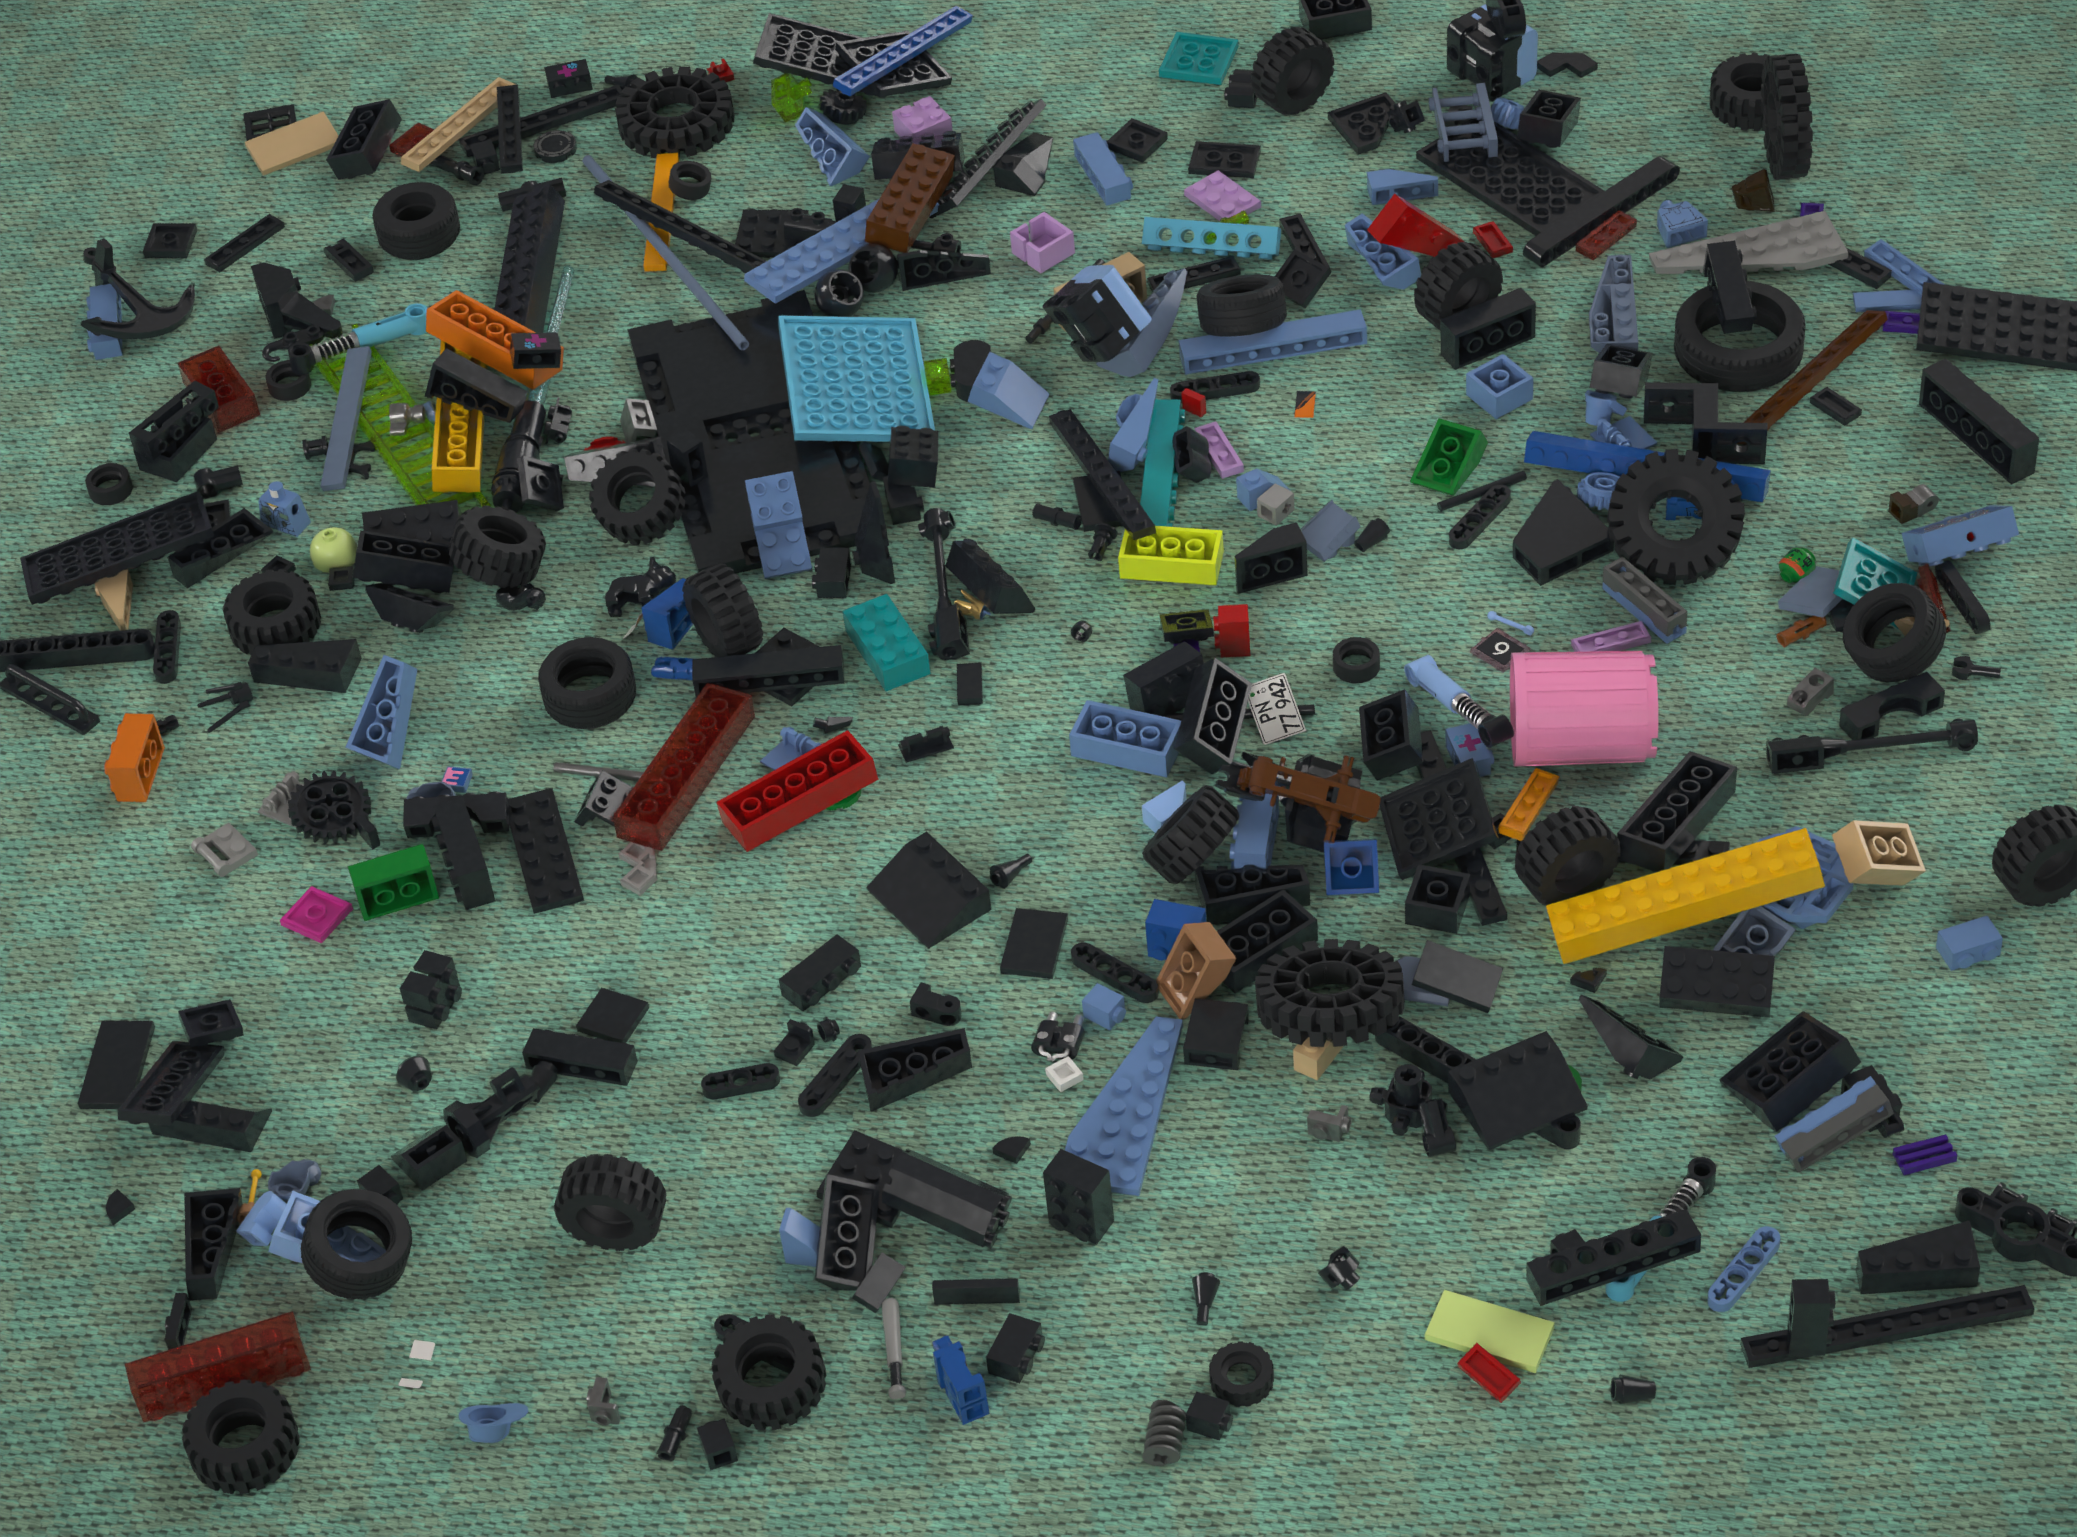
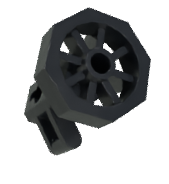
[443,1067,540,1158]

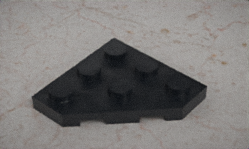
[1328,92,1395,155]

